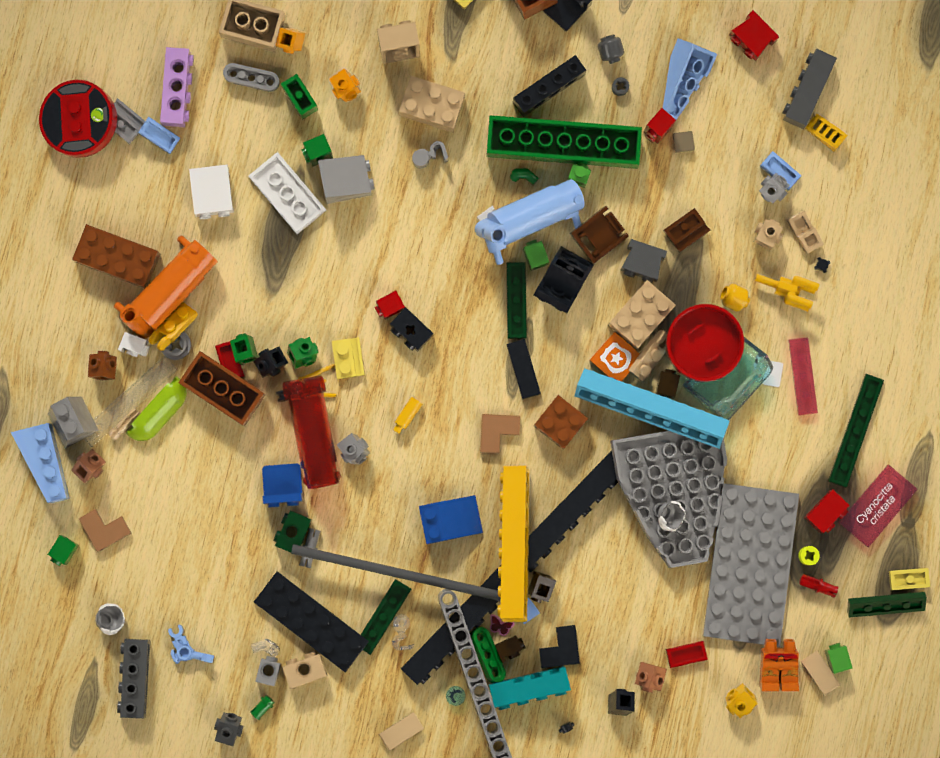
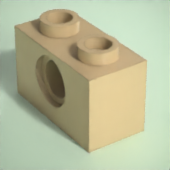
[282,651,328,689]

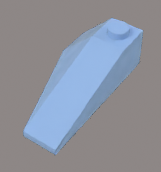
[663,38,717,120]

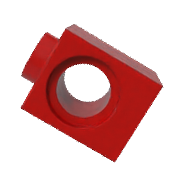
[374,290,405,320]

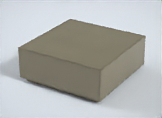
[673,131,695,153]

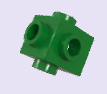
[287,337,319,369]

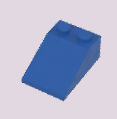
[419,495,483,544]

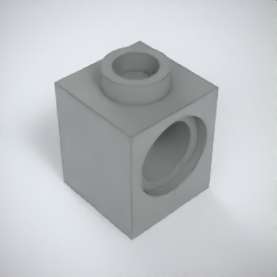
[255,656,281,686]

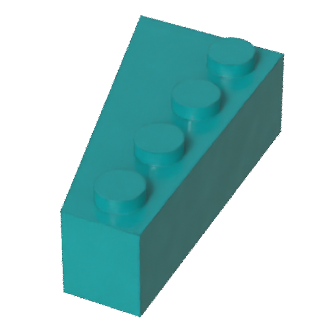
[489,666,571,710]

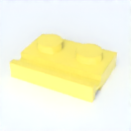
[332,337,365,380]

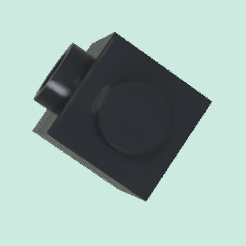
[608,689,635,716]

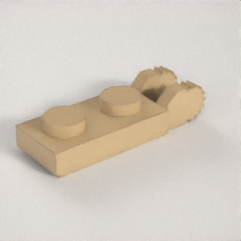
[629,330,667,382]

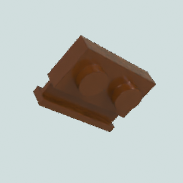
[663,208,711,253]

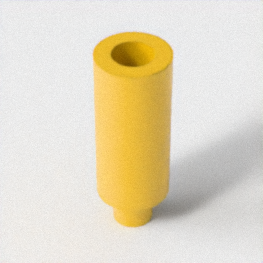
[393,397,423,434]

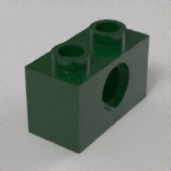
[273,510,312,553]

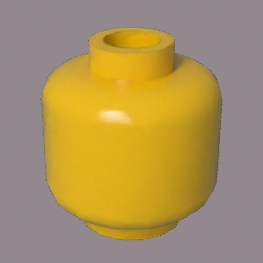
[720,284,750,312]

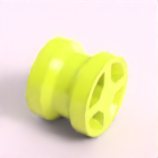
[798,546,820,565]

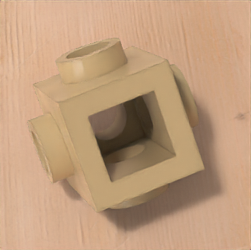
[753,219,784,250]

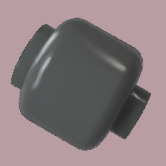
[598,34,625,64]

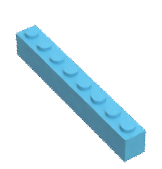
[574,368,730,449]

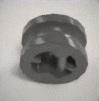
[612,77,629,96]

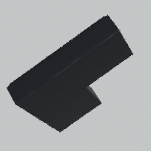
[539,625,580,668]

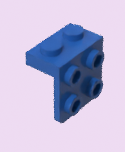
[262,463,303,508]

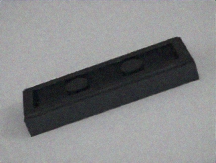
[506,339,541,400]

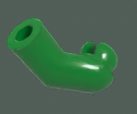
[510,168,539,185]

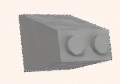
[318,155,374,204]
[48,397,99,448]

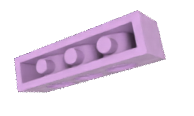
[160,47,194,127]

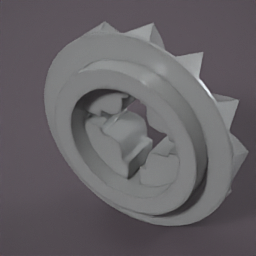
[162,332,191,360]

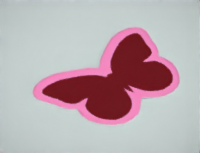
[490,614,515,636]

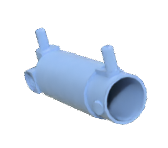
[475,179,585,265]

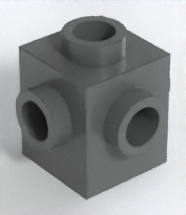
[214,712,244,746]

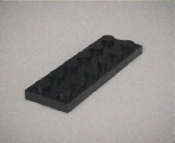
[254,571,369,673]

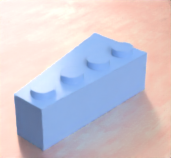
[11,423,70,503]

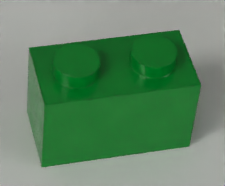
[281,74,318,120]
[301,134,333,167]

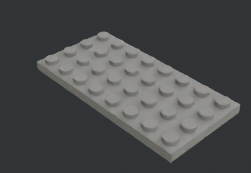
[703,483,799,647]

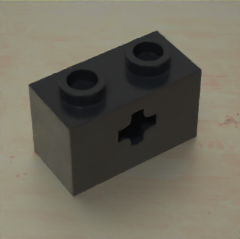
[390,307,434,352]

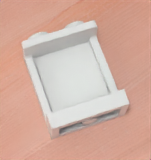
[189,165,234,219]

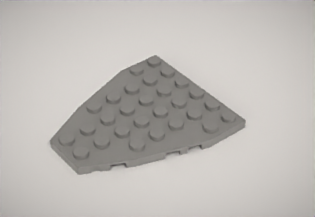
[610,431,727,568]

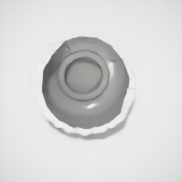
[658,501,686,531]
[95,603,125,635]

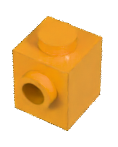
[276,28,305,54]

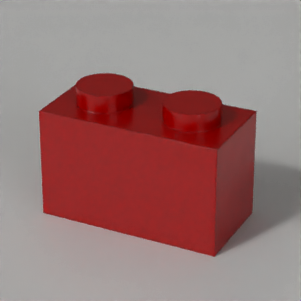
[644,108,676,144]
[804,489,850,534]

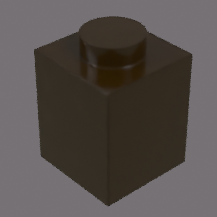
[655,369,680,399]

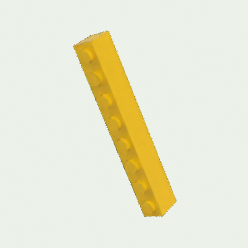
[497,466,530,622]

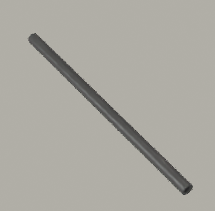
[291,544,501,601]

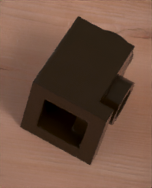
[528,571,556,603]
[495,635,526,663]

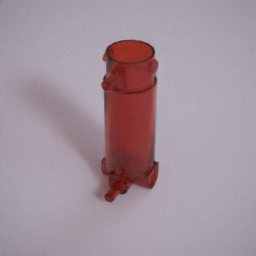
[283,375,341,489]

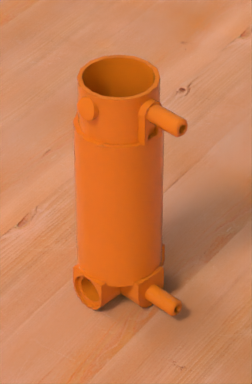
[114,236,218,339]

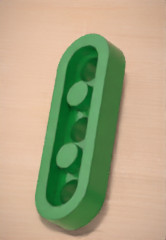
[470,627,506,683]

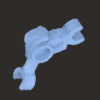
[168,625,214,664]

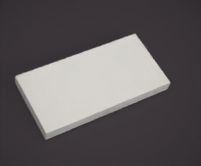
[248,152,326,235]

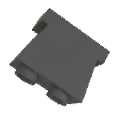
[621,239,667,283]

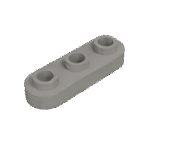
[223,63,280,92]

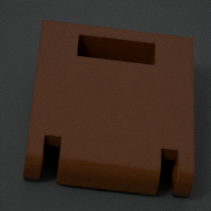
[570,206,629,264]

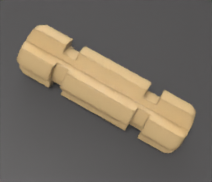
[108,408,140,440]

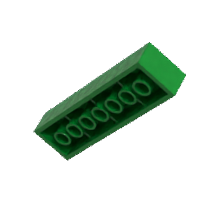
[486,115,642,169]

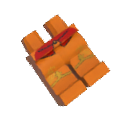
[759,639,799,691]

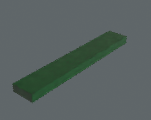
[828,374,884,488]

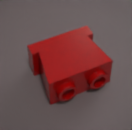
[729,10,780,61]

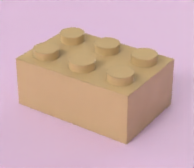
[219,0,286,53]
[377,20,420,64]
[399,76,465,133]
[608,280,676,350]

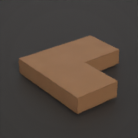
[480,414,520,454]
[78,509,132,552]

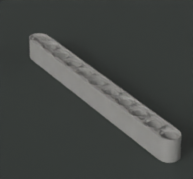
[438,589,512,758]

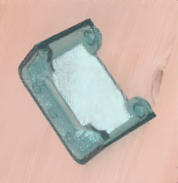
[683,337,773,420]

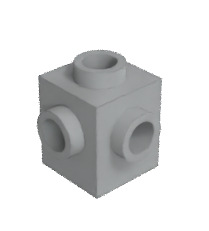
[759,173,790,203]
[337,433,370,465]

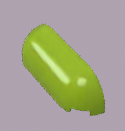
[126,376,187,441]

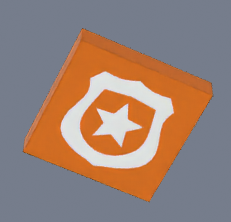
[589,332,640,382]

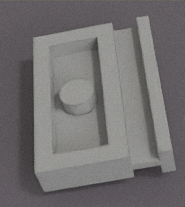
[114,98,145,144]

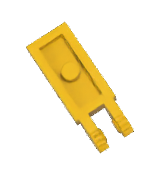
[148,302,198,351]

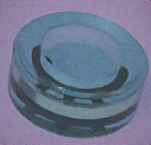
[446,686,465,706]

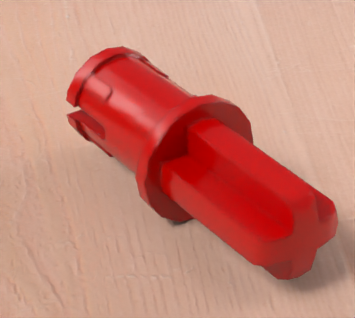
[799,574,838,598]

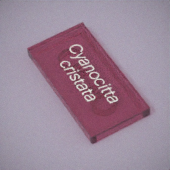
[838,464,918,548]

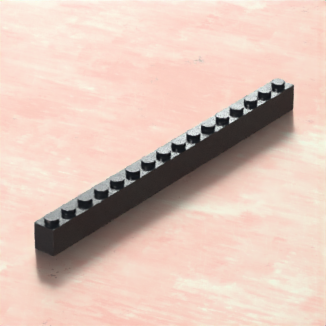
[401,450,618,685]

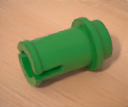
[250,695,275,720]

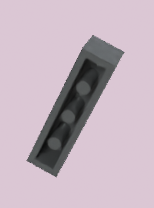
[782,48,837,129]

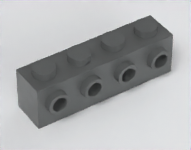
[117,639,150,719]

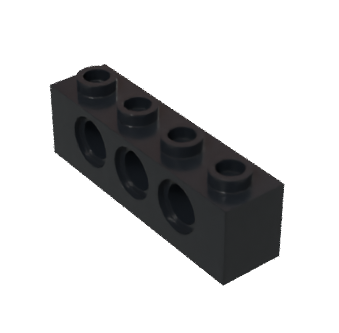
[513,55,586,117]

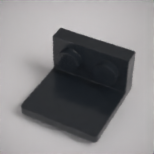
[543,0,592,31]

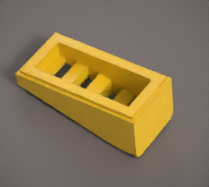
[805,114,848,152]

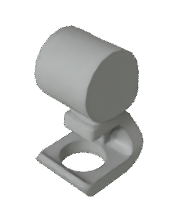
[412,141,448,168]

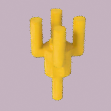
[755,274,820,312]

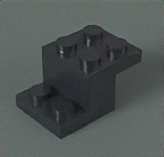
[534,246,594,314]

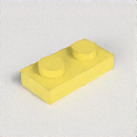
[889,568,930,590]

